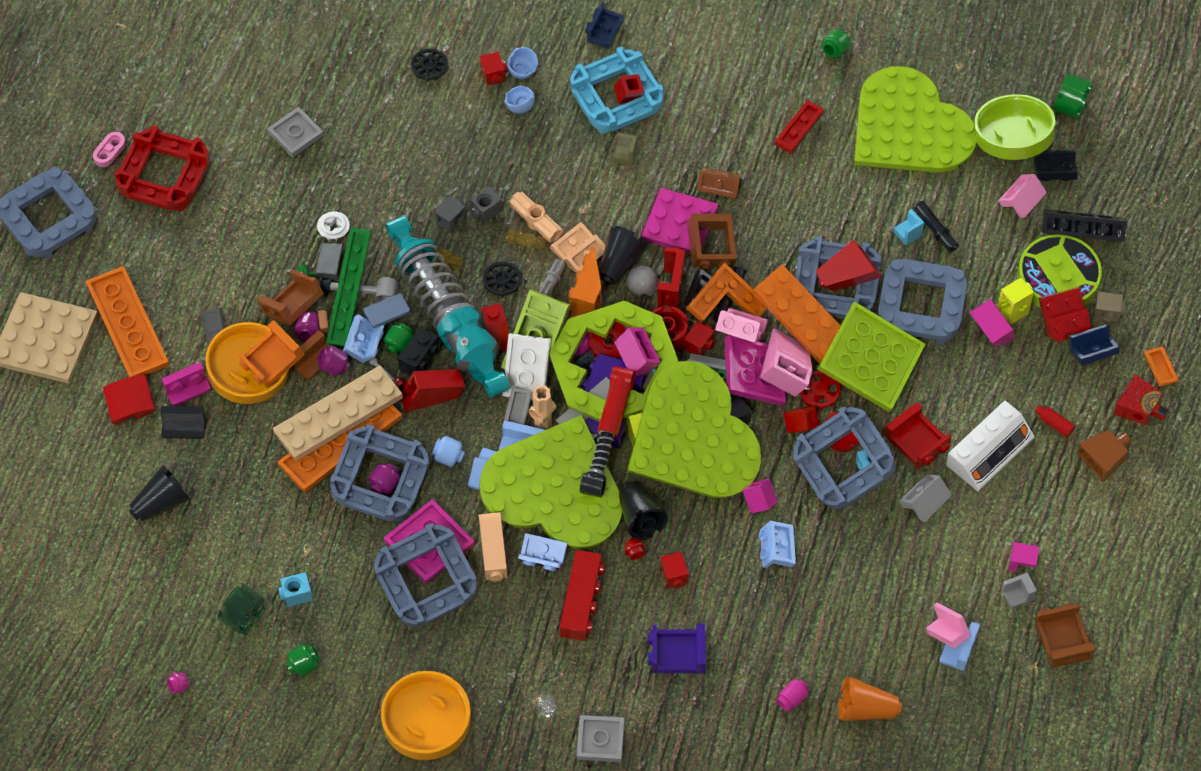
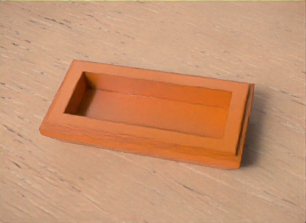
[1143,346,1179,387]

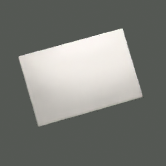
[502,333,551,400]

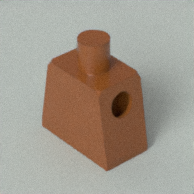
[1077,430,1131,482]

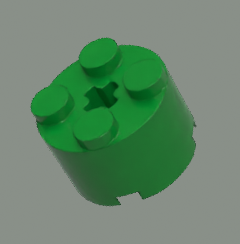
[1052,73,1093,120]

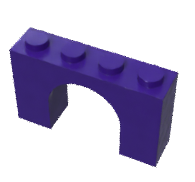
[583,354,647,449]

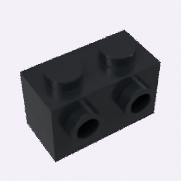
[398,327,440,376]

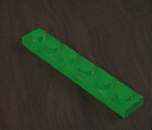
[326,227,372,348]

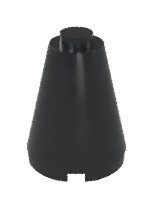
[599,226,648,285]
[129,465,190,522]
[619,481,668,540]

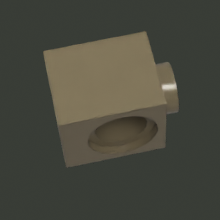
[1093,291,1126,323]

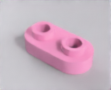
[93,132,126,167]

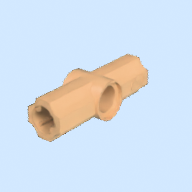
[509,192,563,243]
[528,385,556,430]

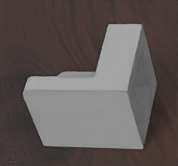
[1001,573,1037,608]

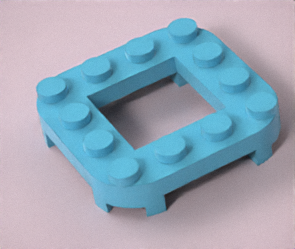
[570,47,663,134]

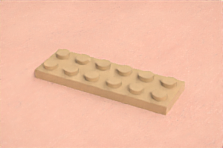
[273,365,403,462]

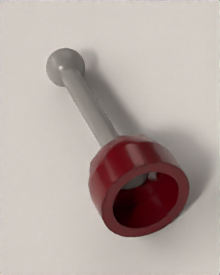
[370,358,407,392]

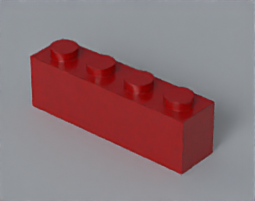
[560,550,605,641]

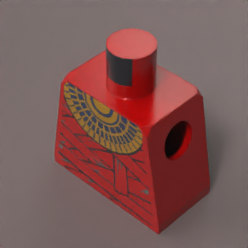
[1114,374,1169,425]

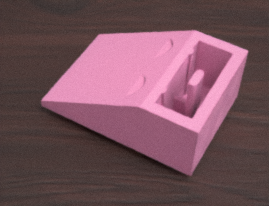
[760,328,812,396]

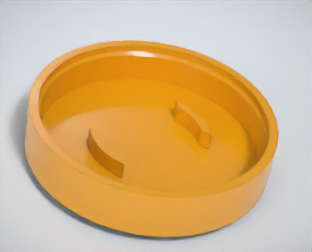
[205,322,290,404]
[381,671,471,760]

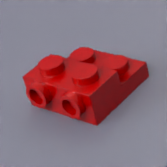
[1039,287,1091,342]

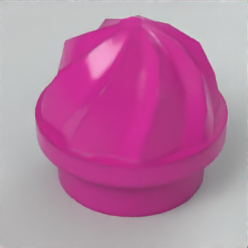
[166,673,189,694]

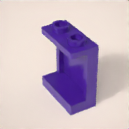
[648,624,706,673]

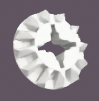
[317,212,350,241]

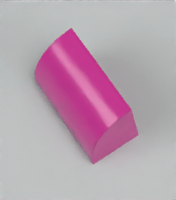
[969,299,1016,346]
[614,327,661,376]

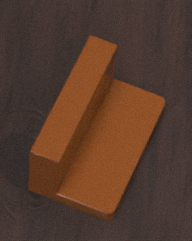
[697,167,742,198]
[292,330,329,381]

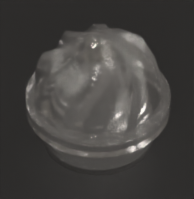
[536,694,558,717]

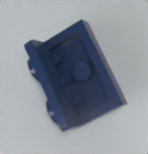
[585,2,624,49]
[1070,324,1120,366]

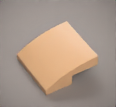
[550,222,606,273]

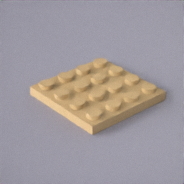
[0,292,98,384]

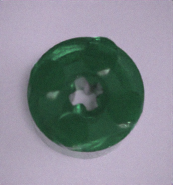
[217,583,266,636]

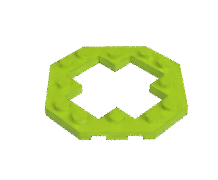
[549,301,679,422]

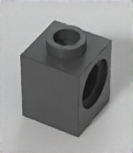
[470,187,503,223]
[434,196,466,233]

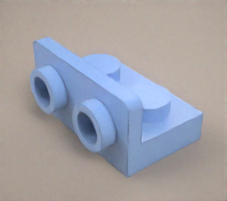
[759,521,796,568]

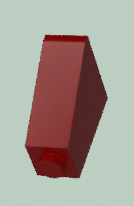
[815,240,882,292]
[401,369,465,412]

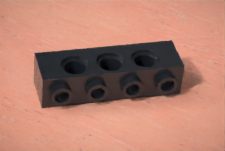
[1041,209,1127,242]

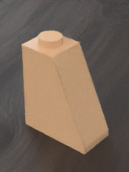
[479,512,507,581]

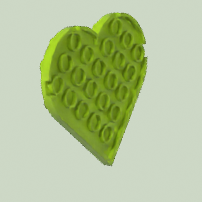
[854,66,976,172]
[627,361,761,498]
[479,415,622,549]

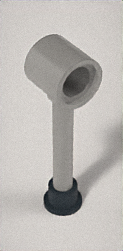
[319,277,399,302]

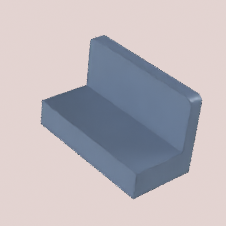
[363,293,410,328]

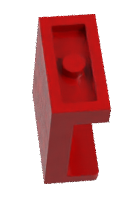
[657,247,685,309]
[884,402,952,470]

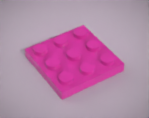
[641,188,718,254]
[725,334,786,406]
[383,499,475,584]

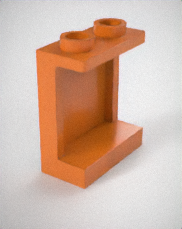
[237,320,305,388]

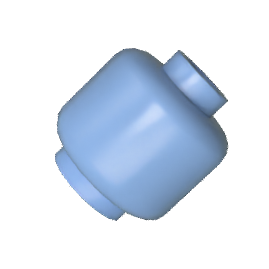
[432,436,465,467]

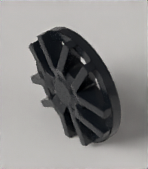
[411,48,448,82]
[483,261,521,297]

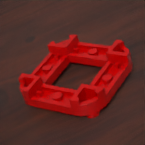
[115,126,210,211]

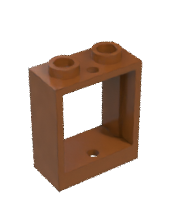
[687,214,737,269]

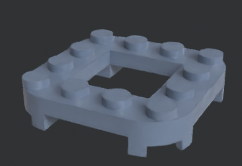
[0,167,96,259]
[795,236,881,319]
[878,259,967,344]
[792,406,896,510]
[330,424,429,522]
[374,524,477,628]

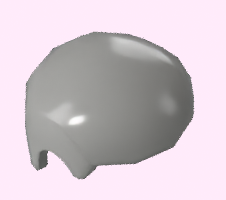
[626,265,659,296]

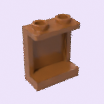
[256,269,324,326]
[1035,603,1096,668]

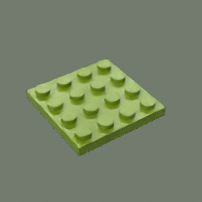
[817,301,926,412]

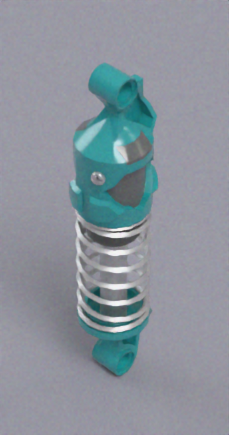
[385,215,510,398]

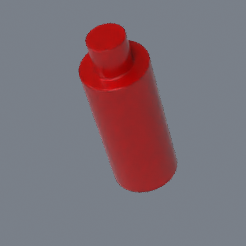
[1035,405,1076,438]

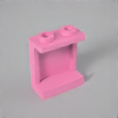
[715,307,769,343]

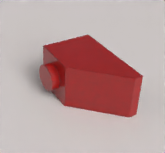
[481,303,510,353]

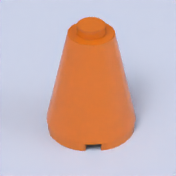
[838,677,902,721]

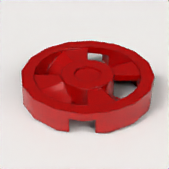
[799,370,841,410]

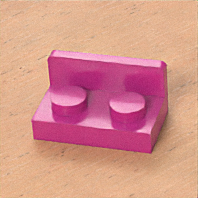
[161,362,211,406]

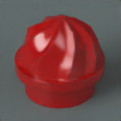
[624,538,645,560]

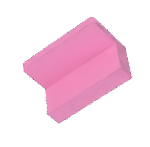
[998,174,1046,218]
[926,603,971,649]

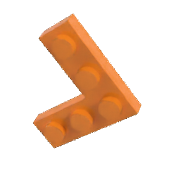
[686,263,767,322]

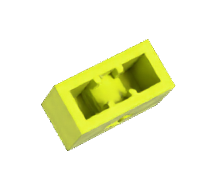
[997,278,1034,325]

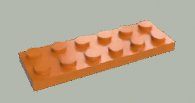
[752,264,840,364]
[86,266,170,377]
[277,405,402,493]

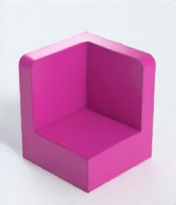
[742,479,778,513]
[1008,542,1039,572]

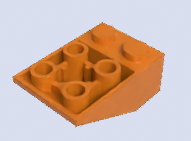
[568,247,602,318]

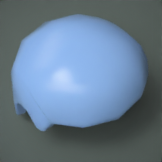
[507,47,538,79]
[504,86,535,114]

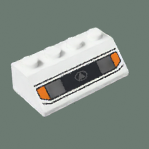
[946,401,1035,491]

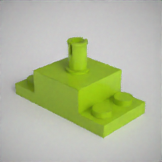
[501,289,570,369]

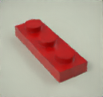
[774,100,824,154]

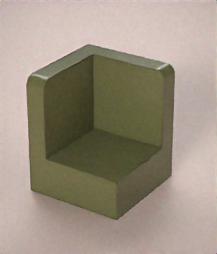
[613,133,637,166]

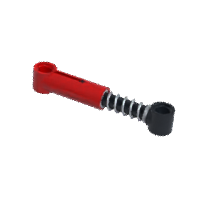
[580,366,636,498]

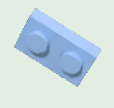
[343,314,385,363]
[518,533,568,571]

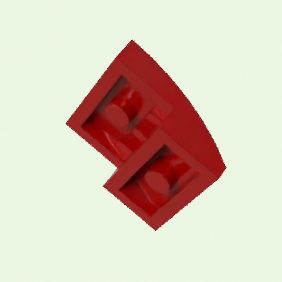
[102,374,156,425]

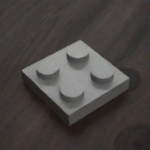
[267,107,324,158]
[577,715,624,762]

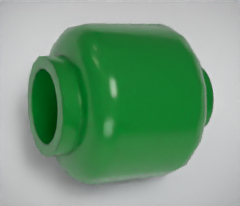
[821,29,850,58]
[384,323,414,355]
[286,644,321,676]

